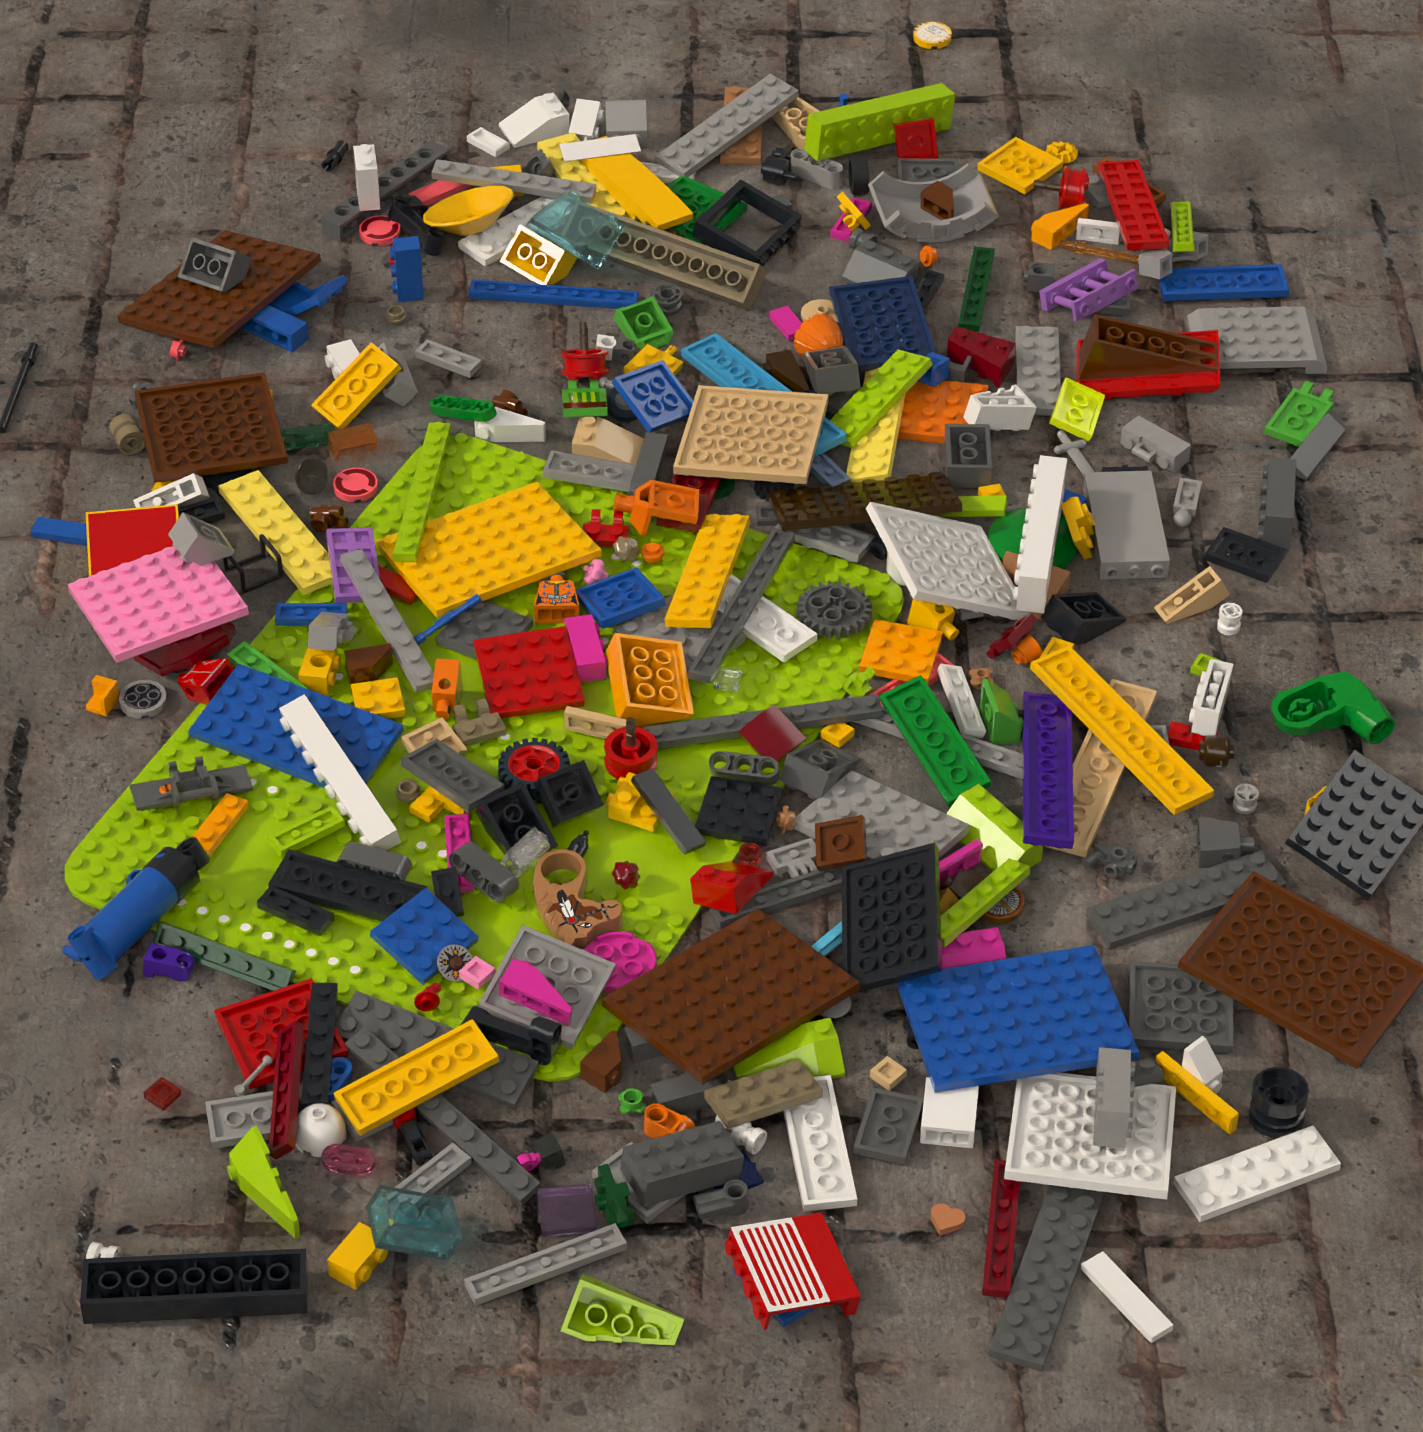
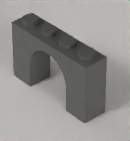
[625,1027,721,1115]

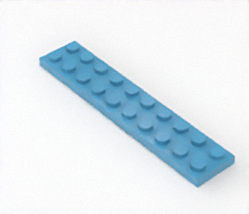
[681,333,847,457]

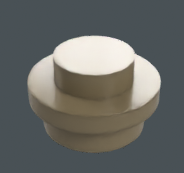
[385,305,407,325]
[396,780,421,802]

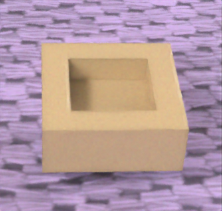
[870,1056,907,1091]

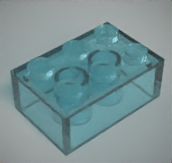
[366,1185,463,1261]

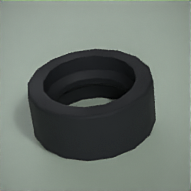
[848,155,869,195]

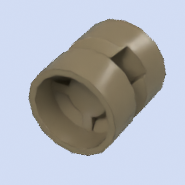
[109,414,145,455]

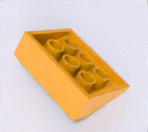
[606,633,694,727]

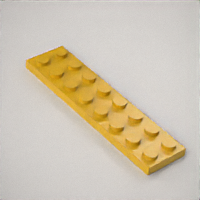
[664,514,750,628]

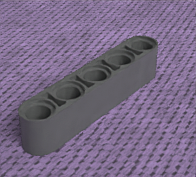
[629,432,669,496]

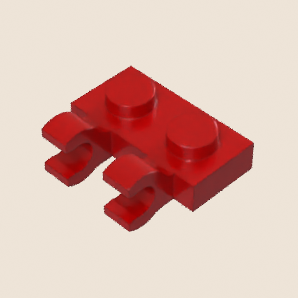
[583,509,629,548]

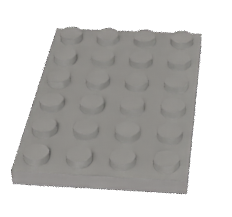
[793,770,969,860]

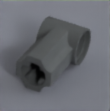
[694,1179,749,1219]

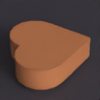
[931,1203,966,1236]

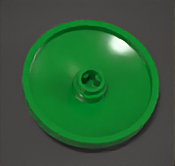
[988,508,1078,569]

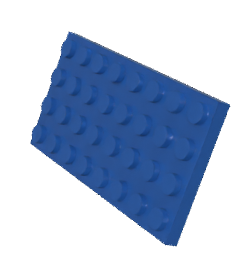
[188,664,404,788]

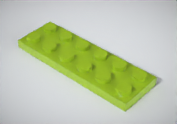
[830,349,933,448]

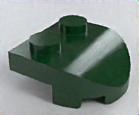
[594,1164,635,1229]

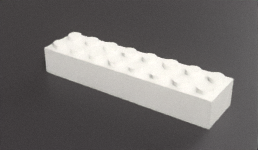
[1013,455,1067,614]

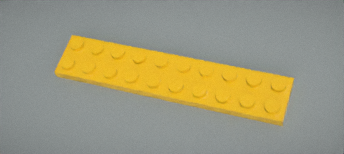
[1030,645,1214,815]

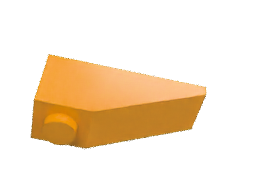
[1031,203,1089,250]

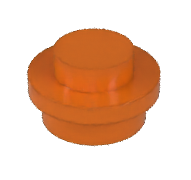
[920,246,938,267]
[641,542,664,563]

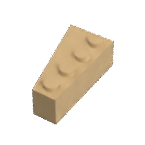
[771,97,819,149]

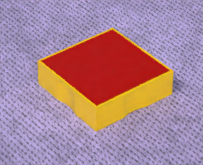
[86,504,179,576]

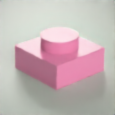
[459,956,496,990]

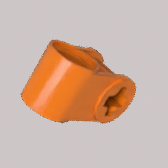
[644,1103,695,1139]

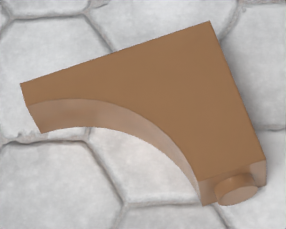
[1003,551,1071,621]

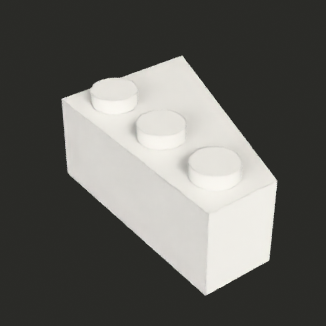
[963,385,1037,431]

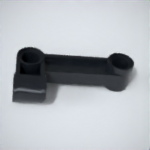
[388,195,445,256]
[461,1005,562,1065]

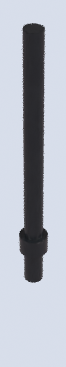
[0,342,38,433]

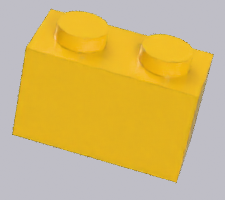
[327,1222,388,1290]

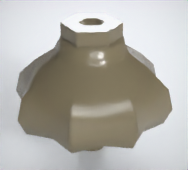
[613,536,640,562]

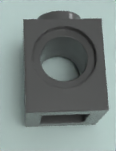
[1023,261,1055,292]

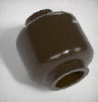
[1199,736,1234,767]

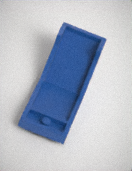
[268,275,348,316]

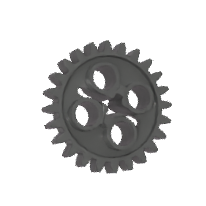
[797,581,872,640]

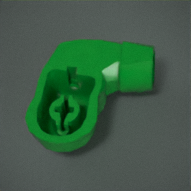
[1272,672,1396,744]

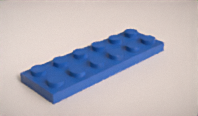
[1157,264,1289,302]

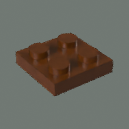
[815,815,867,871]

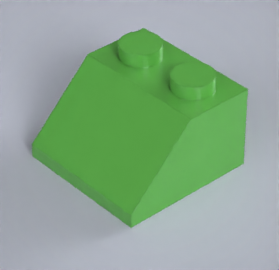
[980,679,1023,746]

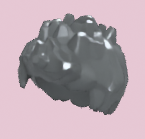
[521,149,555,177]

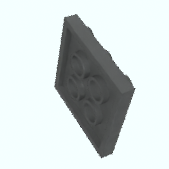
[436,601,533,660]

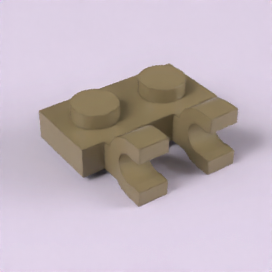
[452,698,506,747]

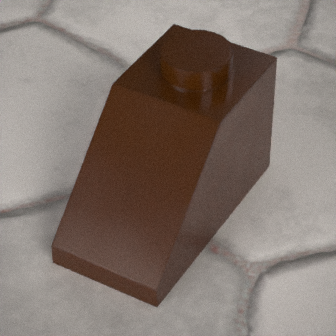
[921,181,954,220]
[344,643,393,686]
[580,1030,622,1093]

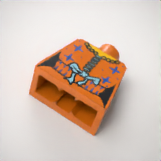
[534,575,579,623]

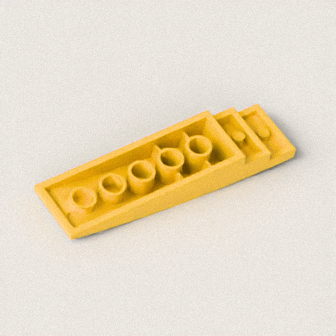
[579,136,693,230]

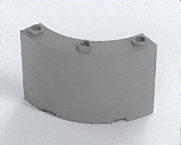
[868,163,999,243]

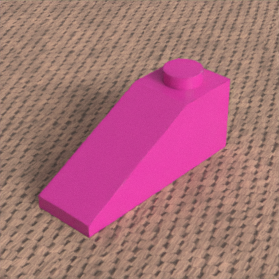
[499,958,572,1026]

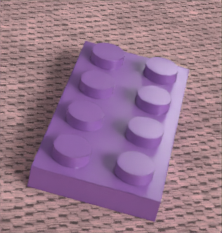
[326,528,380,603]

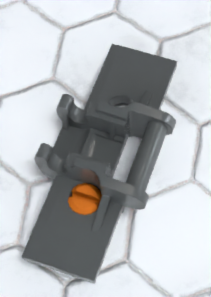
[129,756,253,811]

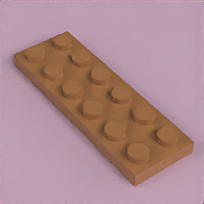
[720,86,763,165]

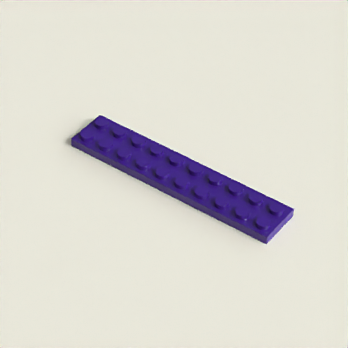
[1022,691,1074,849]

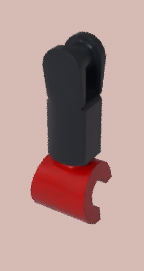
[392,1107,433,1165]

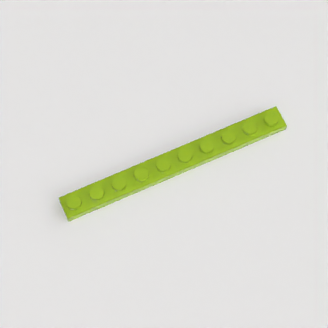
[393,422,451,562]

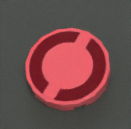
[359,216,400,246]
[333,468,378,503]

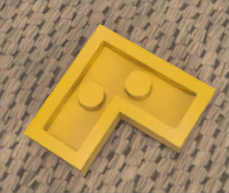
[409,786,469,823]

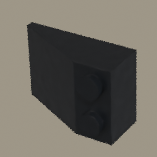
[1040,592,1126,644]
[475,782,558,867]

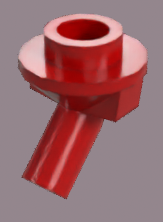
[414,983,441,1012]

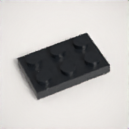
[1204,527,1287,583]

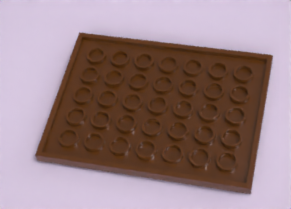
[117,230,322,349]
[1178,871,1423,1069]
[601,908,860,1085]

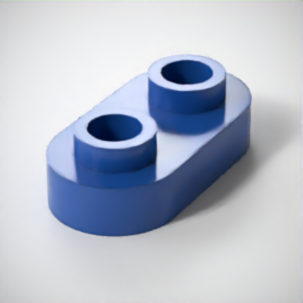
[329,1057,353,1102]

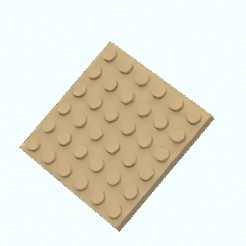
[673,385,829,484]

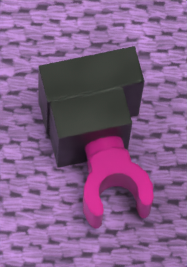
[517,1132,566,1172]

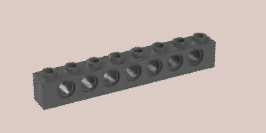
[321,140,450,243]

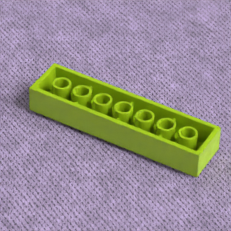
[804,83,955,161]

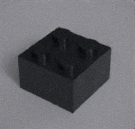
[534,760,604,828]

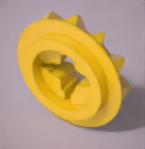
[1046,141,1078,164]

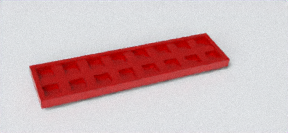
[1098,160,1169,252]

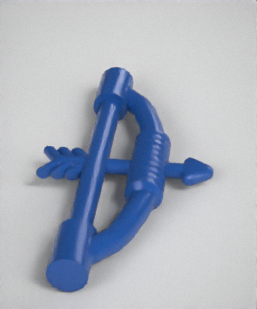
[414,594,482,645]

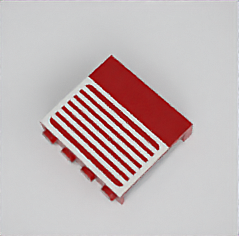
[725,1213,861,1330]

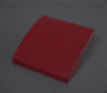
[738,704,807,763]

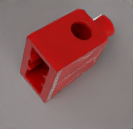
[178,658,234,705]

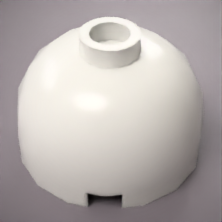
[296,1103,347,1157]

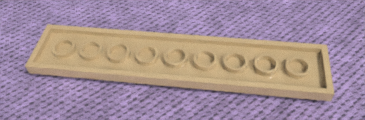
[1045,679,1157,858]

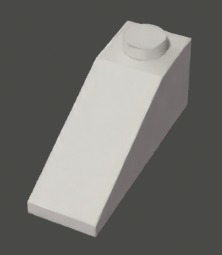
[474,407,546,443]
[133,473,210,508]

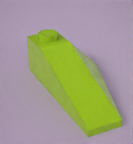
[733,1018,845,1079]
[227,1126,300,1239]
[560,1274,685,1345]

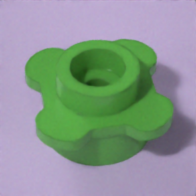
[618,1088,646,1114]

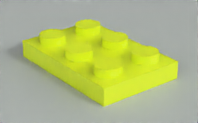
[1049,377,1105,441]

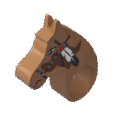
[533,849,623,949]

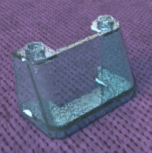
[526,190,624,270]

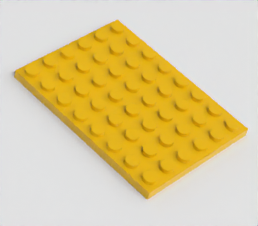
[375,482,602,618]

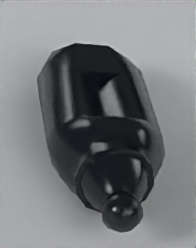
[567,830,589,858]

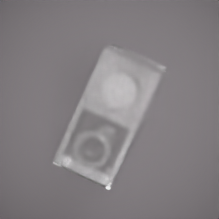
[501,827,551,879]

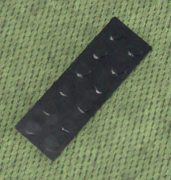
[268,850,427,921]

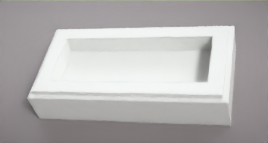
[467,127,510,157]

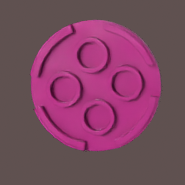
[583,931,657,994]

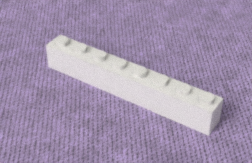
[279,694,401,851]

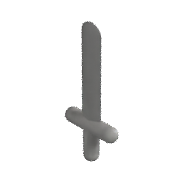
[1054,430,1095,476]

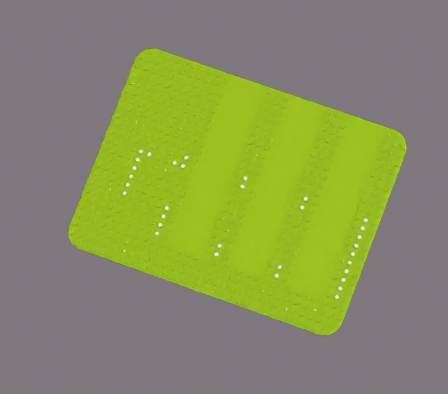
[65,433,904,1082]

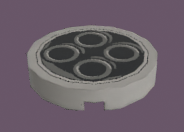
[119,680,167,719]

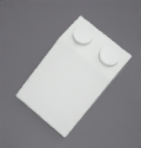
[499,92,570,148]

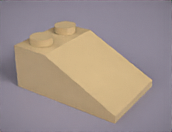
[572,416,644,465]

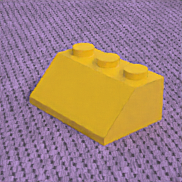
[500,225,577,285]

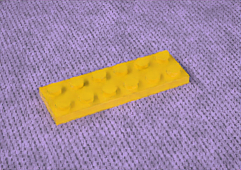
[334,1019,499,1136]

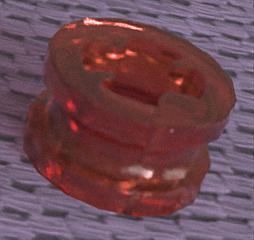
[739,843,761,866]

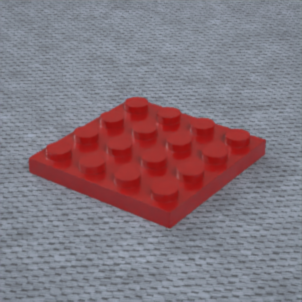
[473,626,585,719]
[214,978,348,1090]

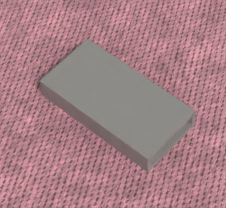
[1083,471,1170,580]

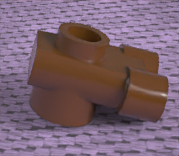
[491,390,528,416]
[310,504,349,532]

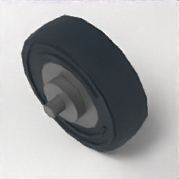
[607,387,638,422]

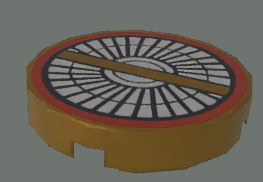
[982,887,1024,924]

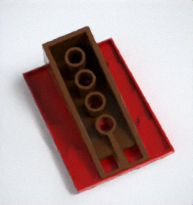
[1077,314,1220,400]

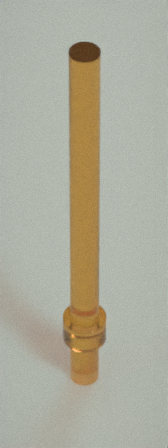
[1059,239,1183,268]

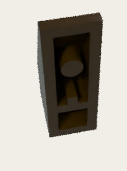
[763,350,810,392]

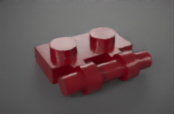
[987,613,1037,659]

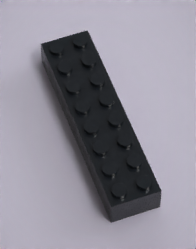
[80,1248,308,1324]

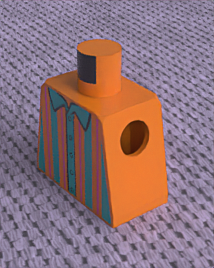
[432,659,463,719]

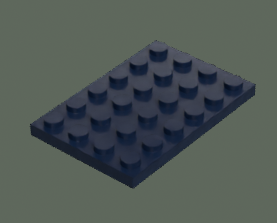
[829,276,937,372]

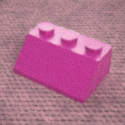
[941,927,1006,969]

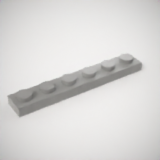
[464,1223,627,1306]

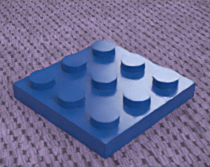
[612,360,693,432]
[575,567,666,629]
[370,888,479,985]

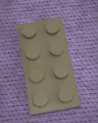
[704,1059,823,1129]

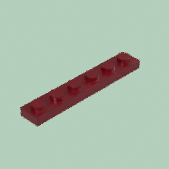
[269,1020,304,1160]
[982,1159,1020,1298]

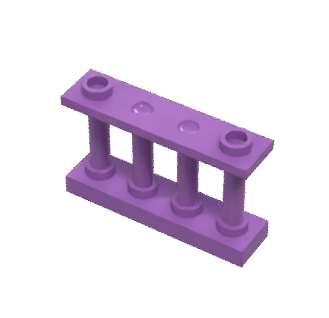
[1039,258,1138,322]

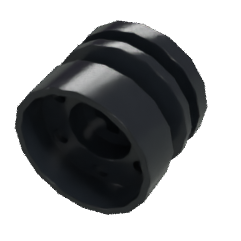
[1249,1067,1309,1138]

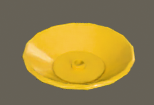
[423,186,514,236]

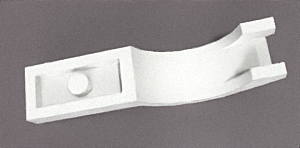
[1076,218,1171,245]

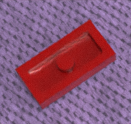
[1167,721,1218,751]

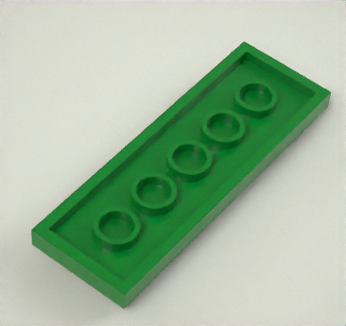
[879,675,991,807]

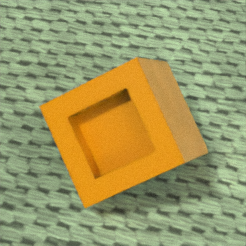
[86,675,119,716]

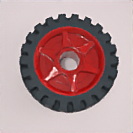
[498,738,570,804]

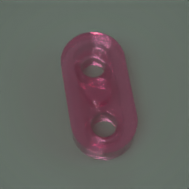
[321,1144,375,1176]

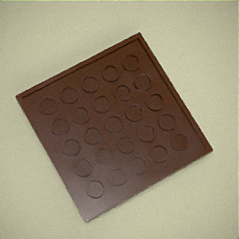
[134,372,288,483]

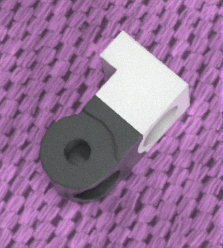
[596,334,636,364]

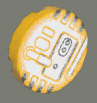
[913,22,952,49]

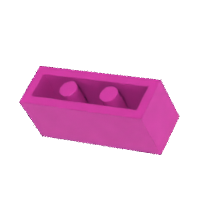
[564,614,608,683]

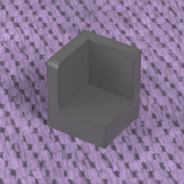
[944,356,972,383]

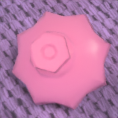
[583,558,608,585]

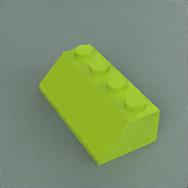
[946,784,1043,872]

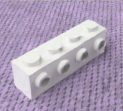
[1189,659,1233,736]

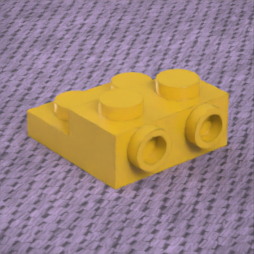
[1061,496,1096,560]
[606,772,673,832]

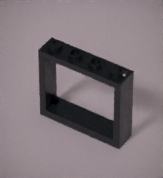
[692,179,802,266]

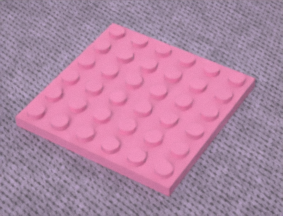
[67,546,249,663]

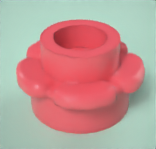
[170,340,187,361]

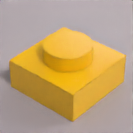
[978,483,1006,496]
[821,723,855,748]

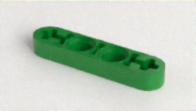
[429,395,497,422]

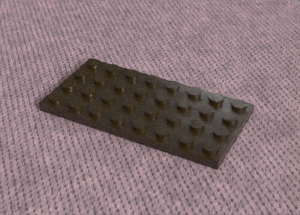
[768,472,962,531]

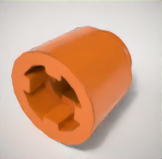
[1011,635,1042,665]

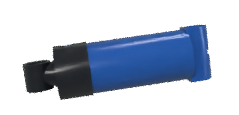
[62,837,210,980]

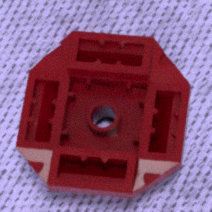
[134,622,236,677]

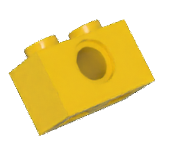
[298,647,341,695]

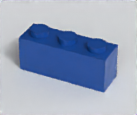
[389,236,424,302]
[242,305,308,352]

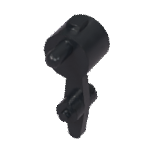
[761,144,799,185]

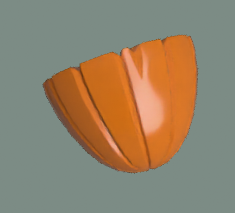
[794,313,843,358]

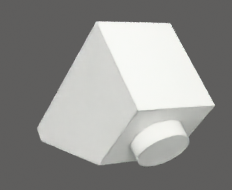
[1182,1036,1223,1094]

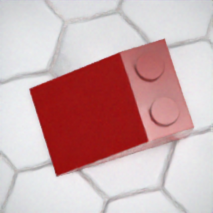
[690,861,774,914]

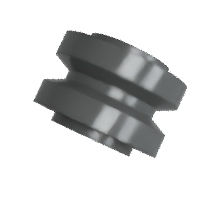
[652,283,682,316]

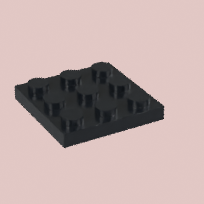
[695,776,783,846]

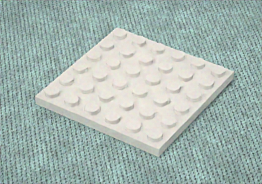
[866,502,1030,620]
[1004,1072,1176,1200]

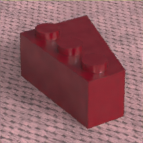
[947,327,1016,388]

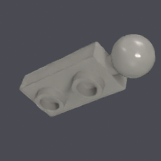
[1173,478,1202,528]

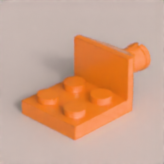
[613,480,699,536]

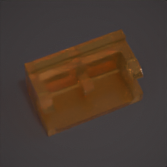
[328,423,378,460]

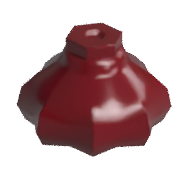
[611,861,640,889]

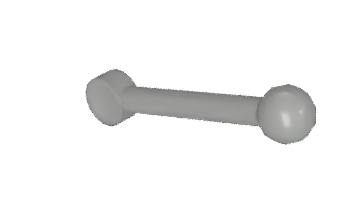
[234,1055,273,1096]

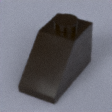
[940,870,991,900]

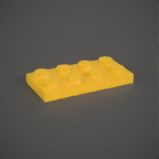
[311,342,402,431]

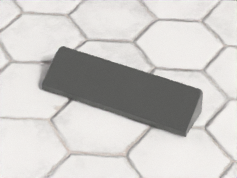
[1290,413,1346,480]

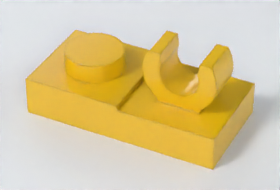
[837,192,871,232]

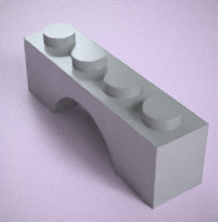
[1138,231,1208,279]

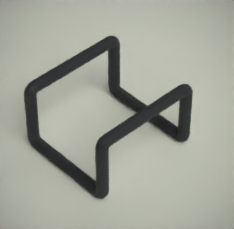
[223,534,283,592]

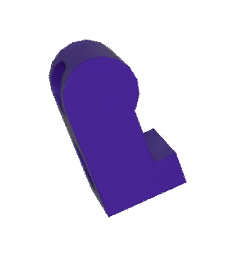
[143,943,195,982]

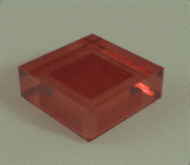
[143,1077,182,1111]

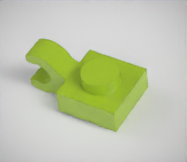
[843,666,876,697]

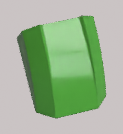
[613,296,674,350]

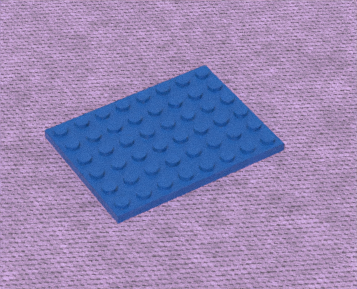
[896,945,1139,1093]

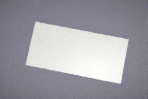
[559,134,641,161]

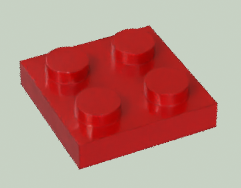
[893,118,939,159]

